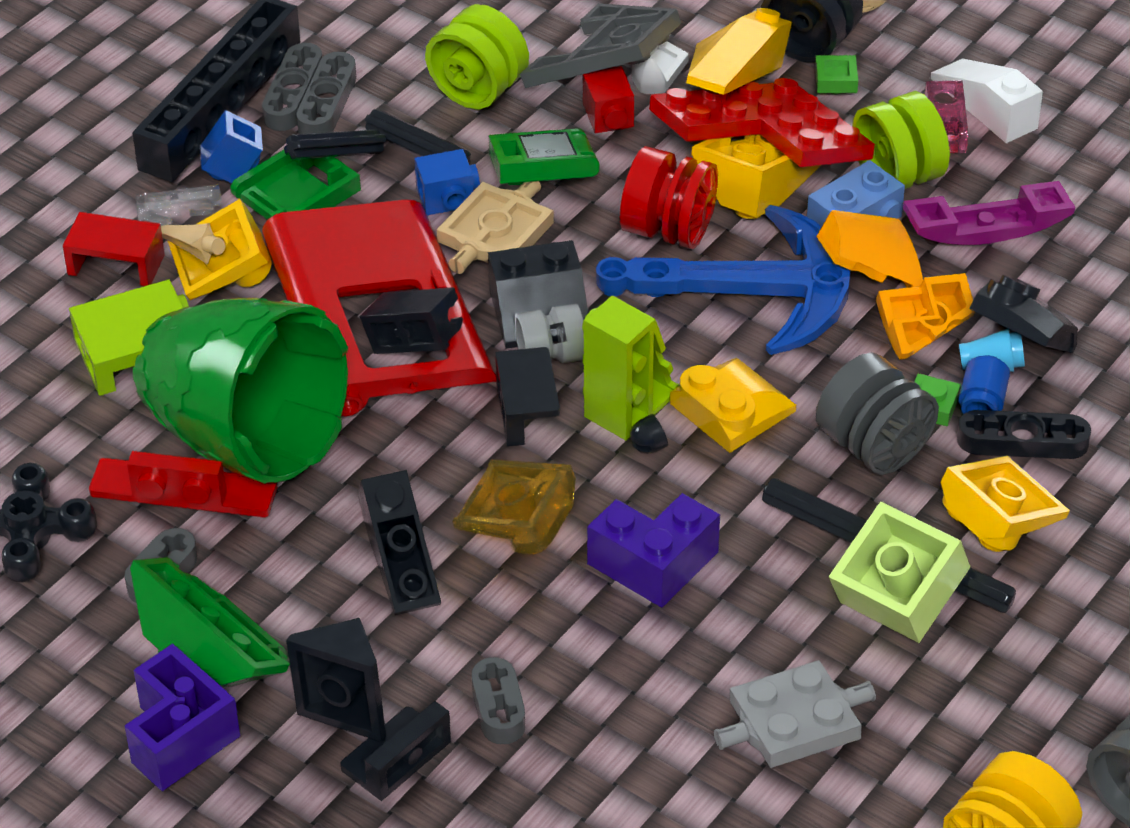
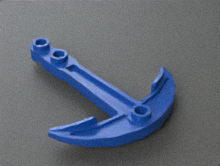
[596,205,850,355]

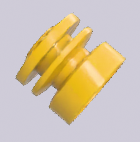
[943,751,1083,828]

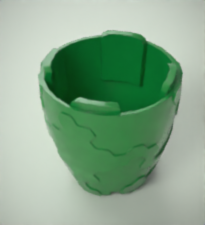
[133,298,348,484]

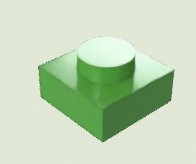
[815,55,858,94]
[915,373,961,427]

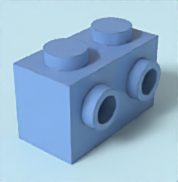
[807,160,905,226]

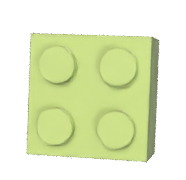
[829,501,970,643]

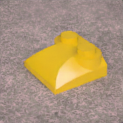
[168,199,272,300]
[670,357,797,453]
[941,456,1070,552]

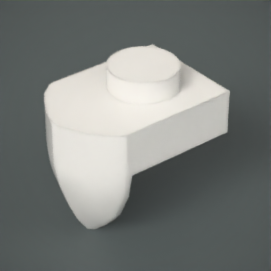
[632,41,689,94]

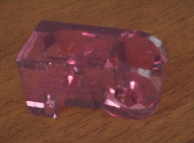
[924,80,968,153]

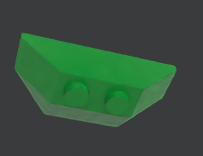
[130,557,290,687]

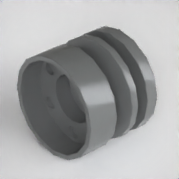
[816,352,939,475]

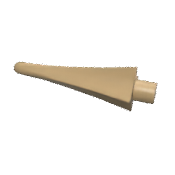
[161,223,225,264]

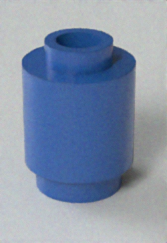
[959,355,1010,414]

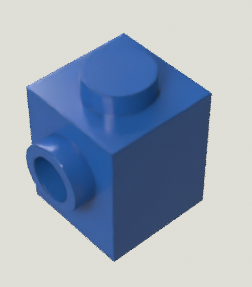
[200,110,263,183]
[414,149,480,215]

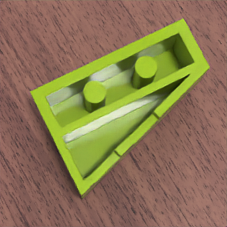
[582,295,679,441]

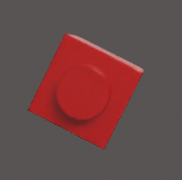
[582,66,634,134]

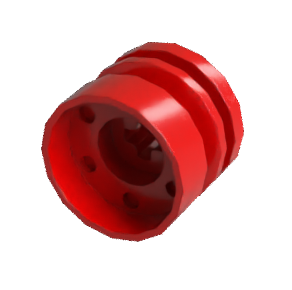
[620,146,718,249]

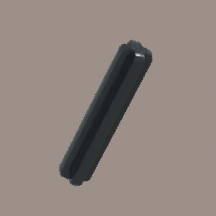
[365,109,471,165]
[284,129,387,160]

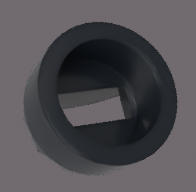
[630,414,668,454]

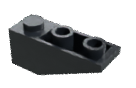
[358,470,442,615]

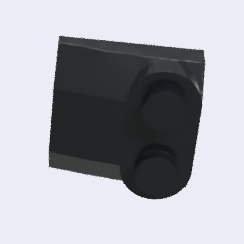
[969,274,1078,353]

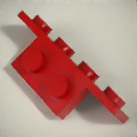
[89,451,278,518]

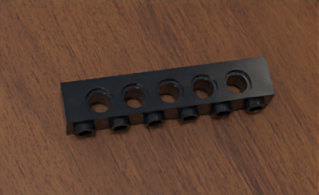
[132,0,301,182]

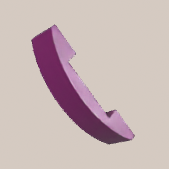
[903,181,1076,245]

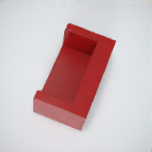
[62,212,165,286]

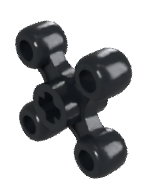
[0,462,97,582]

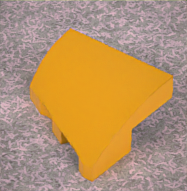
[816,210,923,288]
[876,273,975,360]

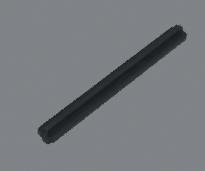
[762,478,1016,613]

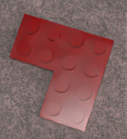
[649,78,875,167]

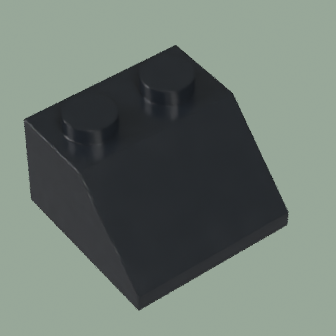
[488,240,588,349]

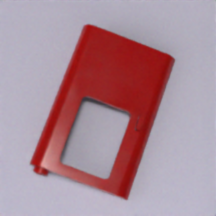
[262,199,496,417]

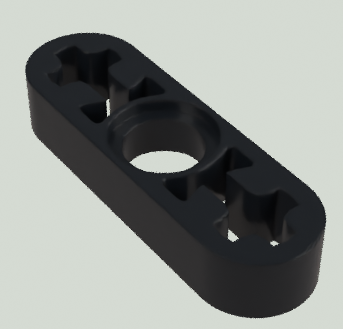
[957,410,1091,459]

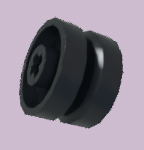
[761,0,863,63]

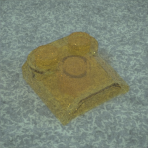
[452,460,576,554]

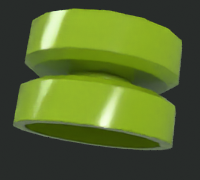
[425,4,530,110]
[853,90,950,189]

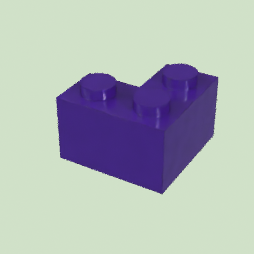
[587,493,720,608]
[124,643,240,792]

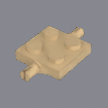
[437,181,554,274]

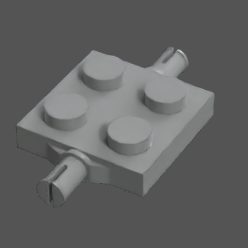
[714,660,876,768]

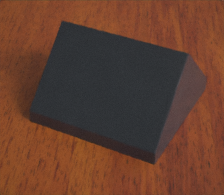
[286,618,386,742]

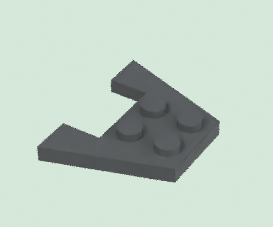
[520,3,681,88]

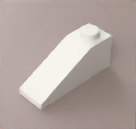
[931,58,1043,143]

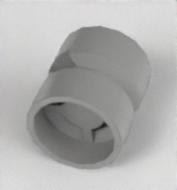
[515,304,584,364]

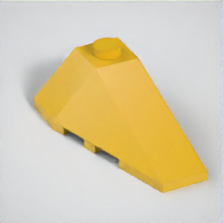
[686,8,792,95]
[691,134,821,219]

